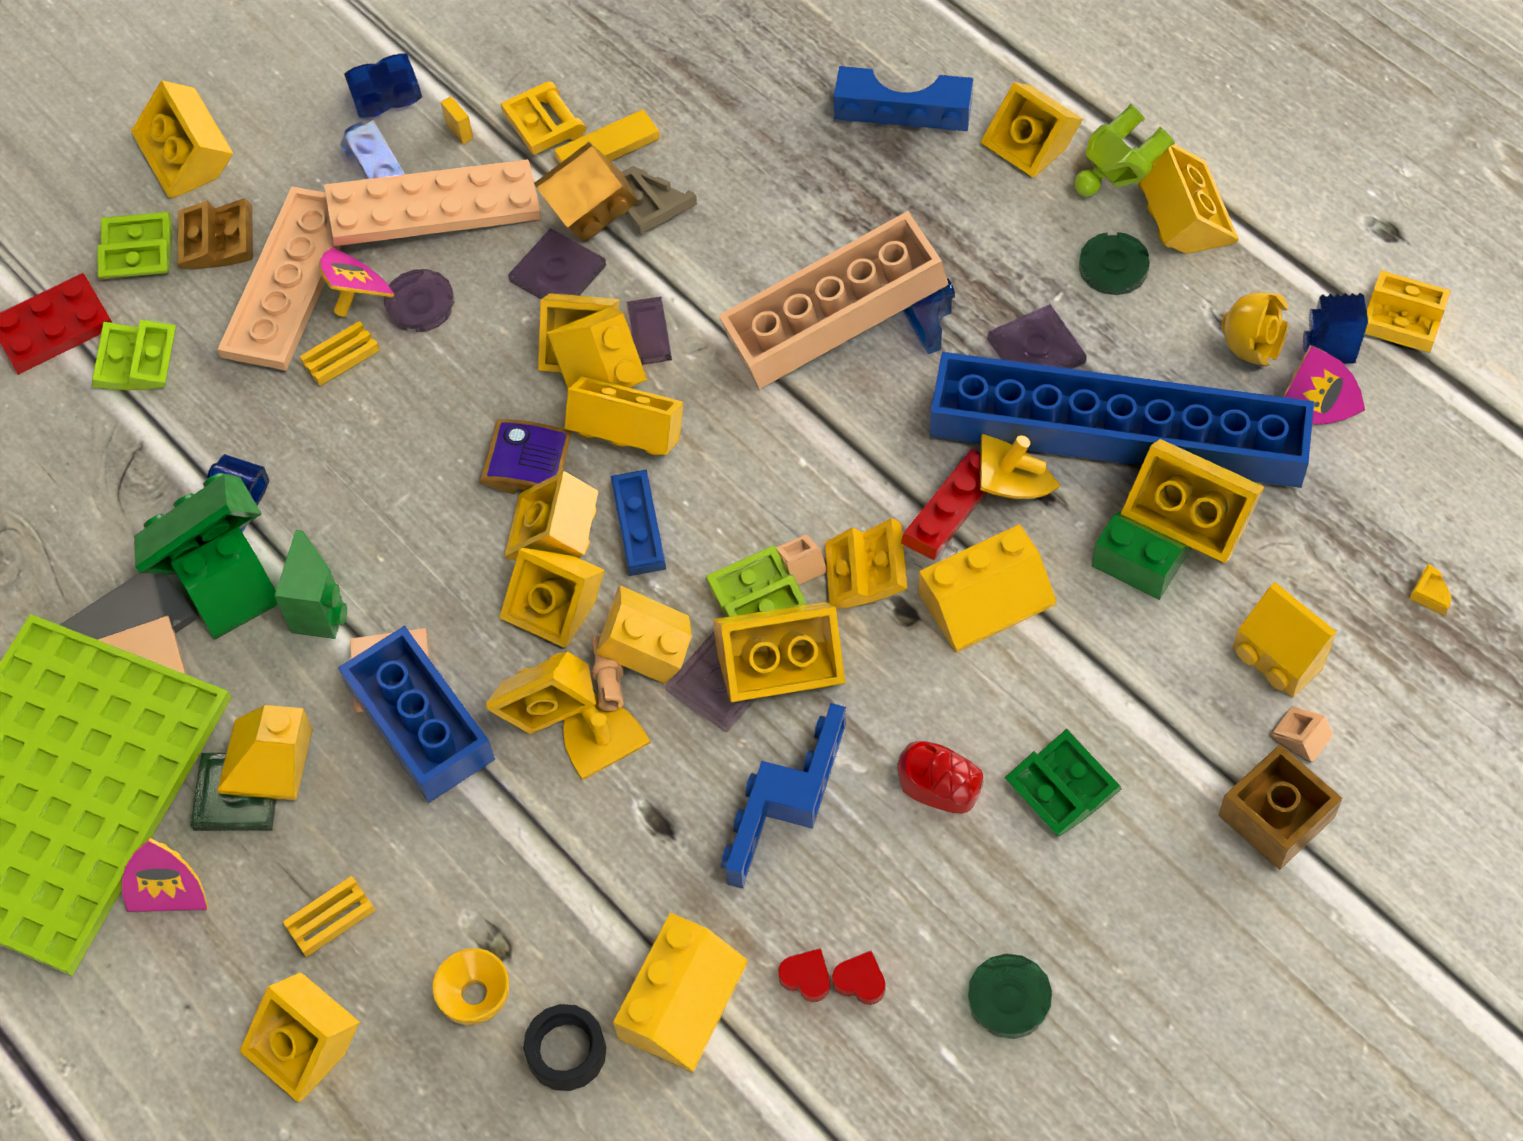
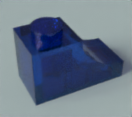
[902,278,955,354]

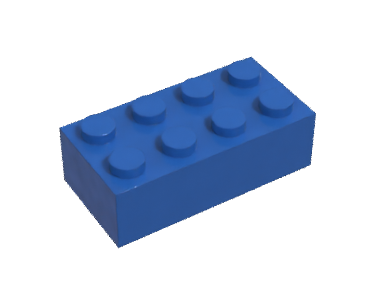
[338,626,495,803]

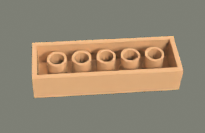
[719,211,948,389]

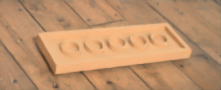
[324,159,540,246]
[217,187,341,371]

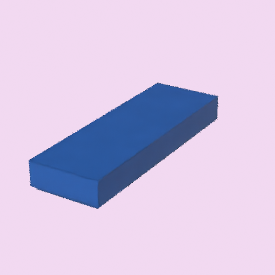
[610,469,666,576]

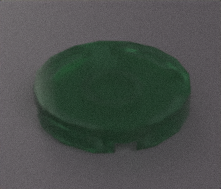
[1079,232,1150,295]
[967,954,1052,1039]

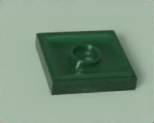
[190,753,277,831]

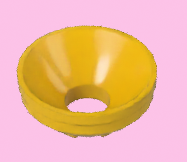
[433,948,510,1025]

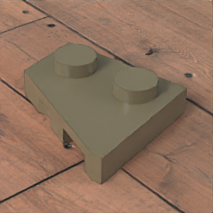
[622,166,697,234]

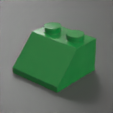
[1092,510,1192,600]
[171,526,278,640]
[274,530,347,639]

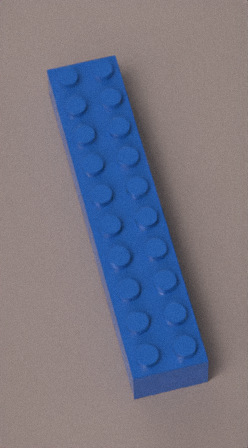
[930,352,1314,488]

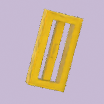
[299,321,380,386]
[282,876,376,957]

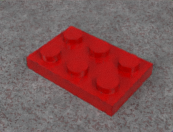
[0,273,112,375]

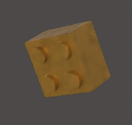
[1218,744,1343,870]

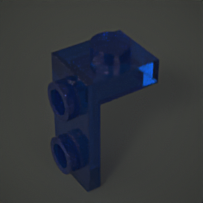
[340,120,405,179]

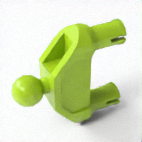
[1074,103,1175,197]

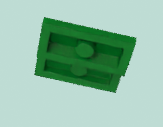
[1004,728,1122,837]

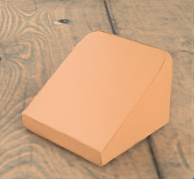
[776,535,827,585]
[1271,706,1332,762]

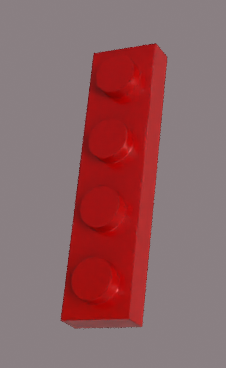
[901,449,988,561]

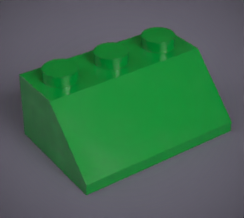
[134,473,262,575]

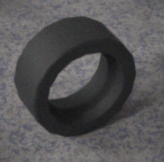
[523,1004,607,1091]

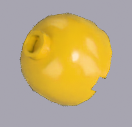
[1221,292,1288,366]

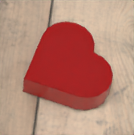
[778,948,830,1002]
[832,950,886,1005]

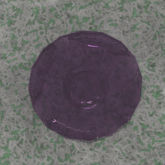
[384,269,455,332]

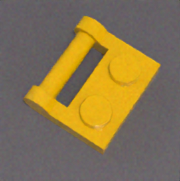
[501,81,586,156]

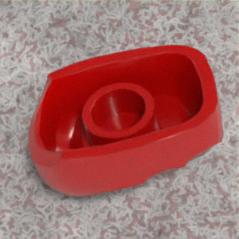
[897,741,983,814]

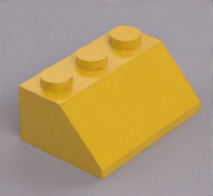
[131,80,233,198]
[1137,144,1239,254]
[918,524,1057,653]
[712,602,846,702]
[613,912,748,1073]

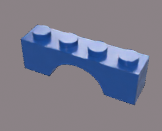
[834,66,974,131]

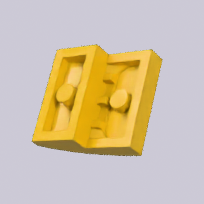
[1359,270,1451,353]
[825,518,908,609]

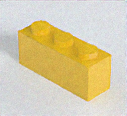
[564,376,684,455]

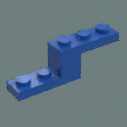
[721,703,846,888]

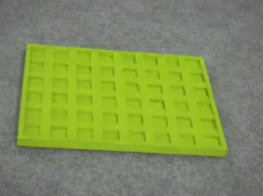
[0,614,232,977]

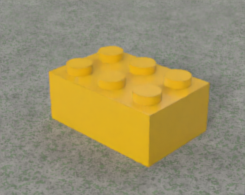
[1121,439,1265,563]

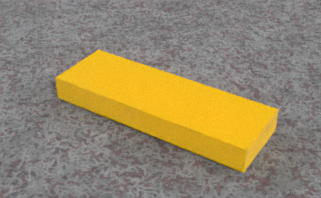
[554,109,660,163]

